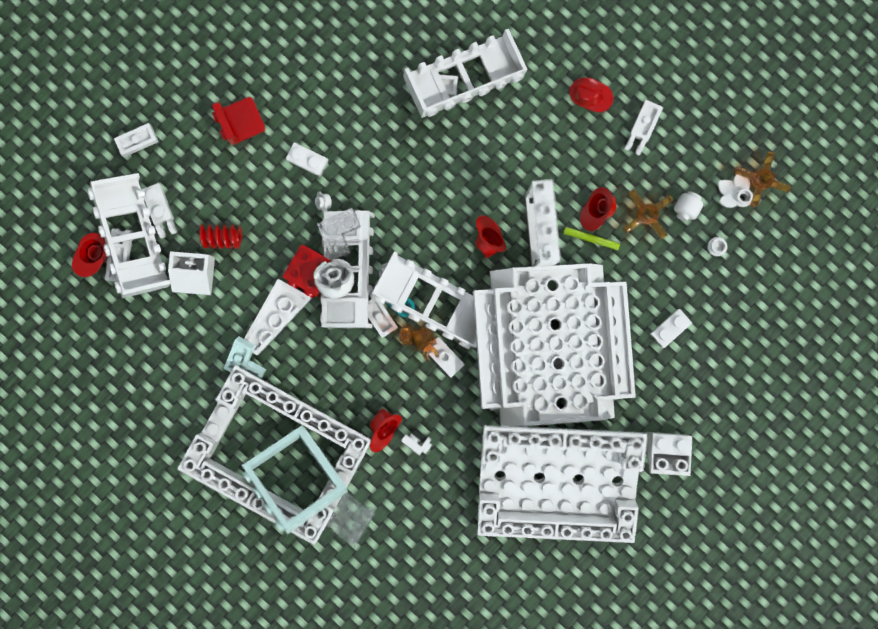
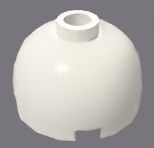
[314,259,354,298]

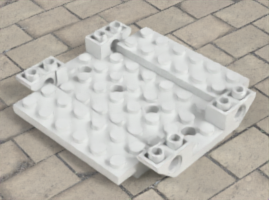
[473,264,636,426]

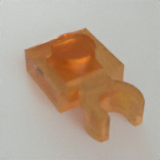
[399,325,413,345]
[412,327,439,362]

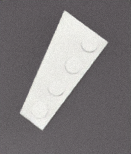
[244,279,312,355]

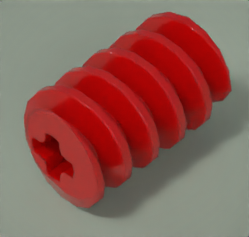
[199,224,242,249]

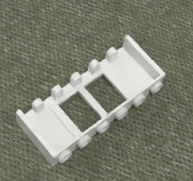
[403,29,527,118]
[87,173,171,298]
[320,211,375,328]
[371,251,477,349]

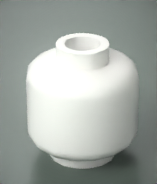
[674,192,703,221]

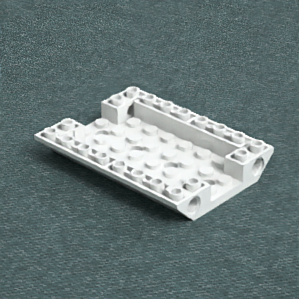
[478,426,647,543]

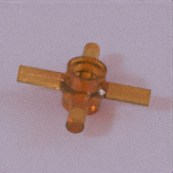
[734,152,791,208]
[623,189,673,240]

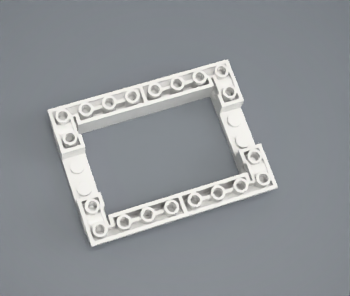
[178,365,371,545]

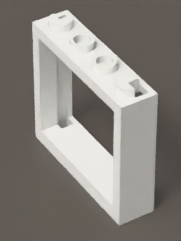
[525,180,560,267]

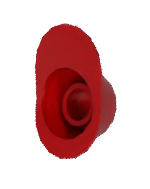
[569,77,614,113]
[580,187,617,231]
[475,215,506,258]
[72,233,108,277]
[370,408,402,453]

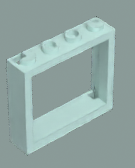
[242,425,348,534]

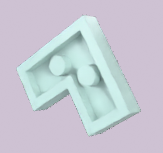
[224,336,266,379]

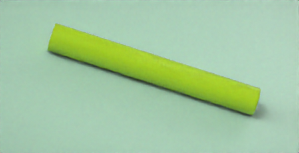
[563,227,620,250]

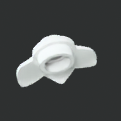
[718,172,753,208]

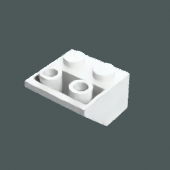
[168,251,215,295]
[646,432,692,476]

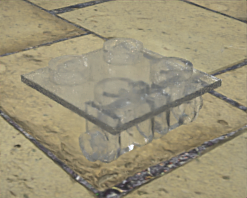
[326,493,375,548]

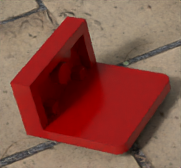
[212,97,266,146]
[283,245,333,298]

